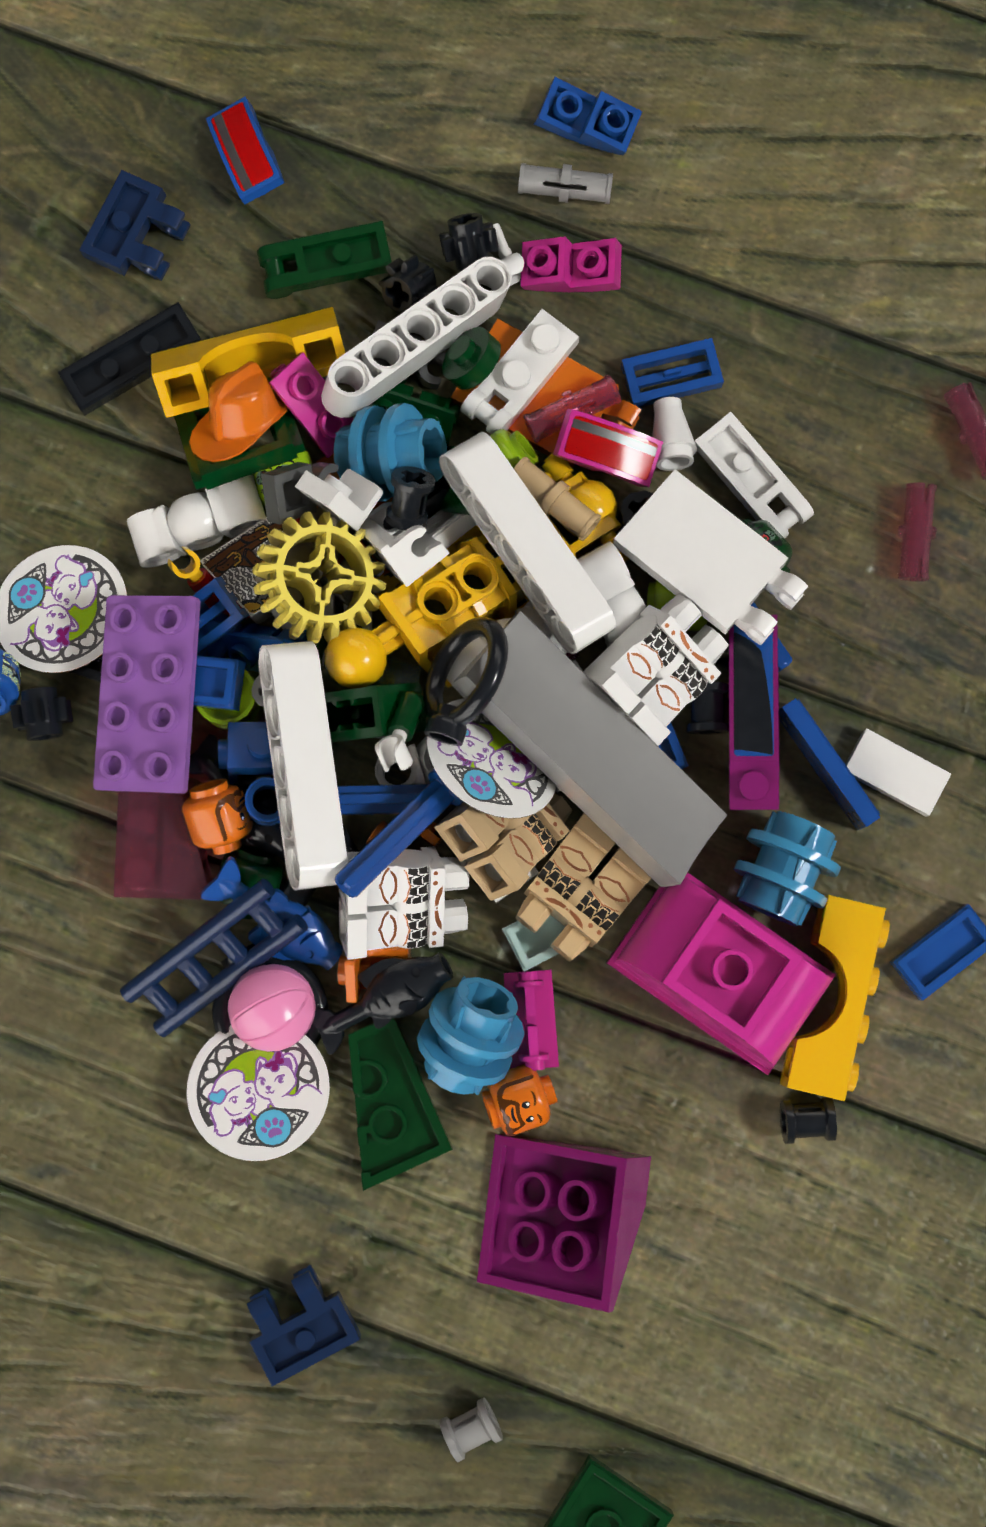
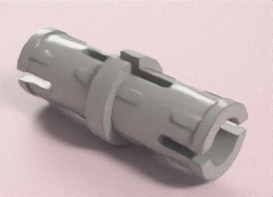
[518,163,613,204]

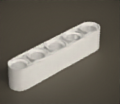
[321,257,512,418]
[439,432,616,654]
[258,641,348,891]

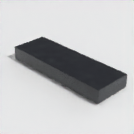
[58,302,202,416]

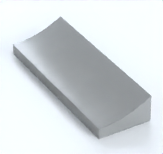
[452,611,727,887]

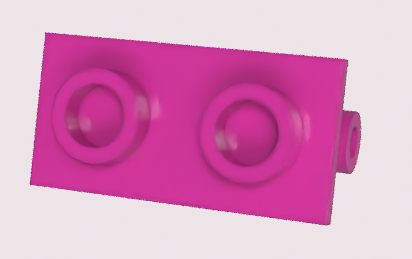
[269,352,354,458]
[503,970,559,1071]

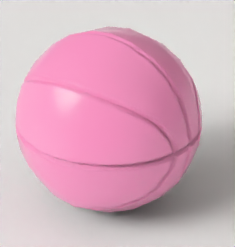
[228,964,316,1052]

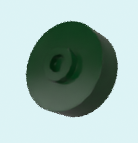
[442,327,501,390]

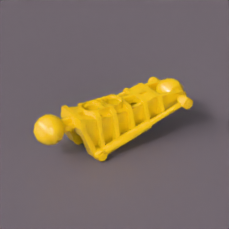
[325,454,630,689]

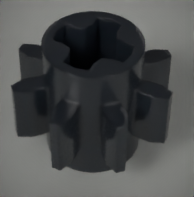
[439,213,499,271]
[379,255,438,314]
[10,687,74,741]

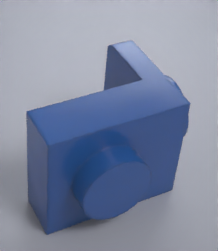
[218,722,273,784]

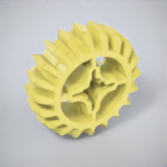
[252,512,386,644]

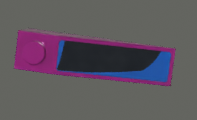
[729,614,780,810]

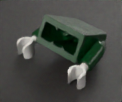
[325,682,427,772]

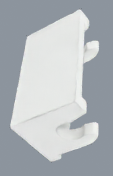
[359,502,449,587]

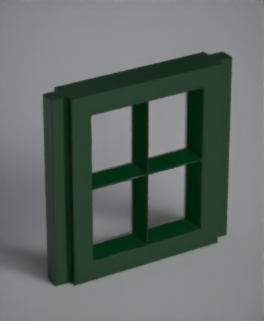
[174,378,306,490]

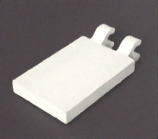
[613,469,808,645]

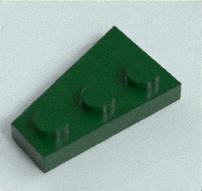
[348,1018,453,1191]

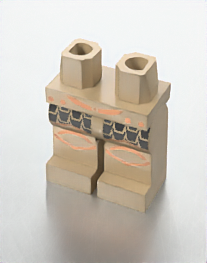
[434,794,572,901]
[515,813,651,962]

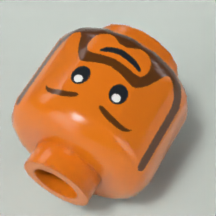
[182,779,253,855]
[481,1064,557,1136]

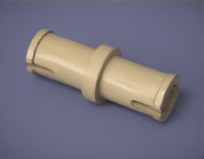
[514,457,601,541]

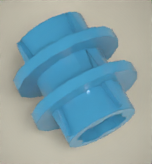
[334,403,447,502]
[733,811,841,926]
[417,976,525,1095]

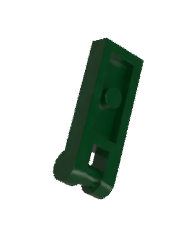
[257,221,392,299]

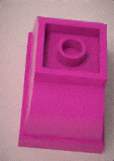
[606,872,835,1075]

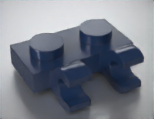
[79,170,191,281]
[247,1264,361,1386]

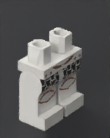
[583,594,729,746]
[339,846,469,960]

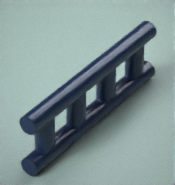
[120,878,308,1037]

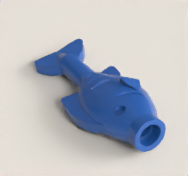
[201,856,343,970]

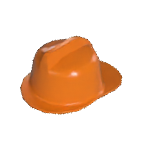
[189,361,288,462]

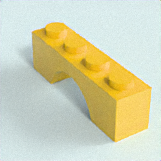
[151,307,345,418]
[780,895,890,1101]

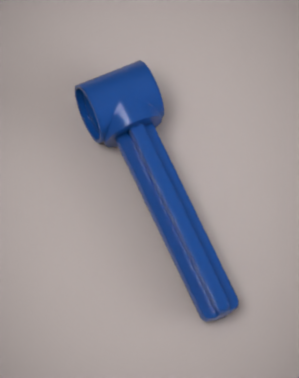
[334,769,463,898]
[245,777,428,826]

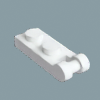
[460,309,579,434]
[695,412,814,539]

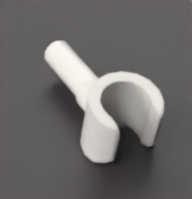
[493,223,524,286]

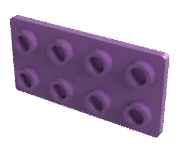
[93,595,201,794]

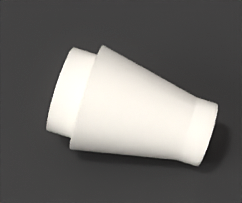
[652,397,697,471]

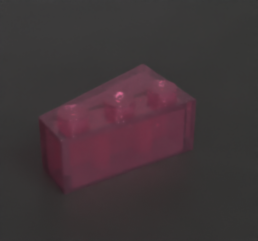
[114,790,213,901]

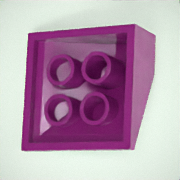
[477,1134,651,1313]

